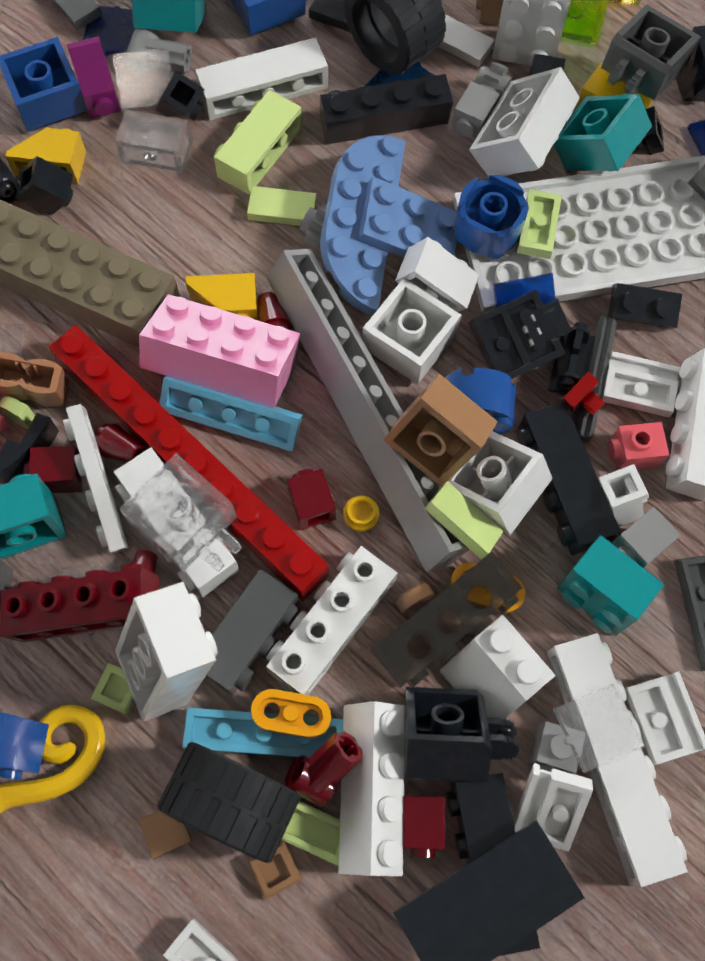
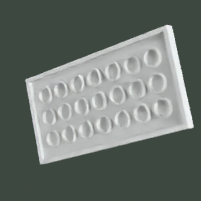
[453,155,705,314]

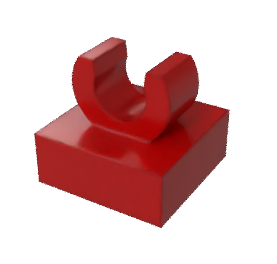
[562,371,605,416]

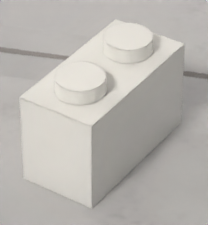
[395,237,480,312]

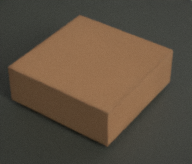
[138,810,193,860]
[247,841,302,900]

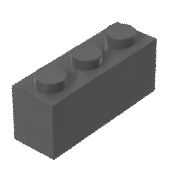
[205,569,300,696]

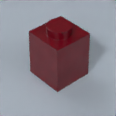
[24,445,83,494]
[287,469,336,531]
[403,796,445,858]

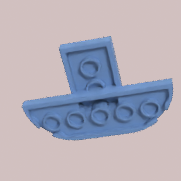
[320,135,457,316]

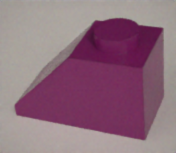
[67,36,121,119]

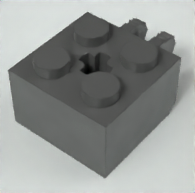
[601,4,701,100]

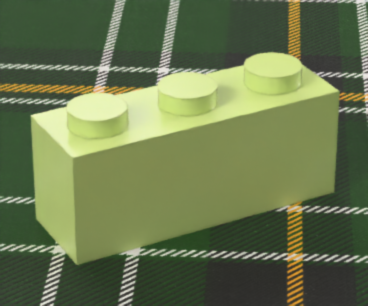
[214,90,302,195]

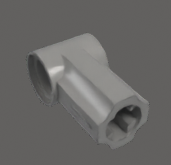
[125,29,192,73]

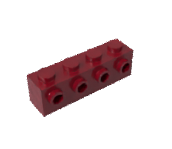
[0,564,159,642]

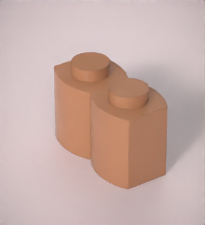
[0,352,70,407]

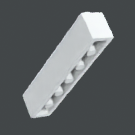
[547,633,688,887]

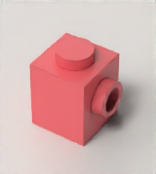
[608,422,669,470]

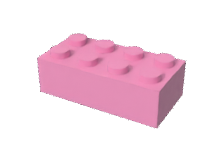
[139,294,300,408]

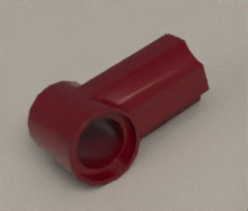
[284,731,363,807]

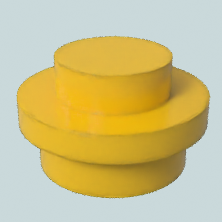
[343,495,379,532]

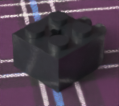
[404,687,520,782]

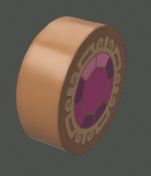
[395,582,434,614]

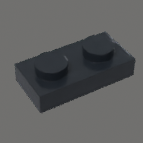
[608,283,683,329]

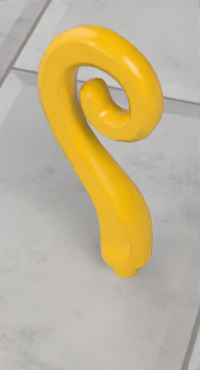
[0,704,106,814]

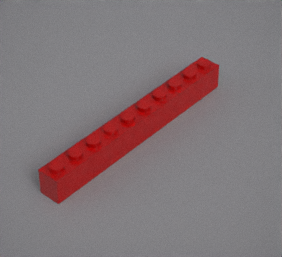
[48,324,329,602]

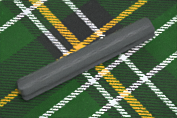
[575,315,617,442]

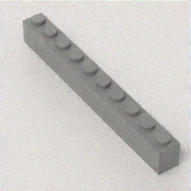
[266,248,470,573]

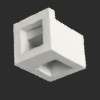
[599,464,649,527]

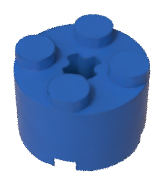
[455,175,529,259]
[445,368,516,434]

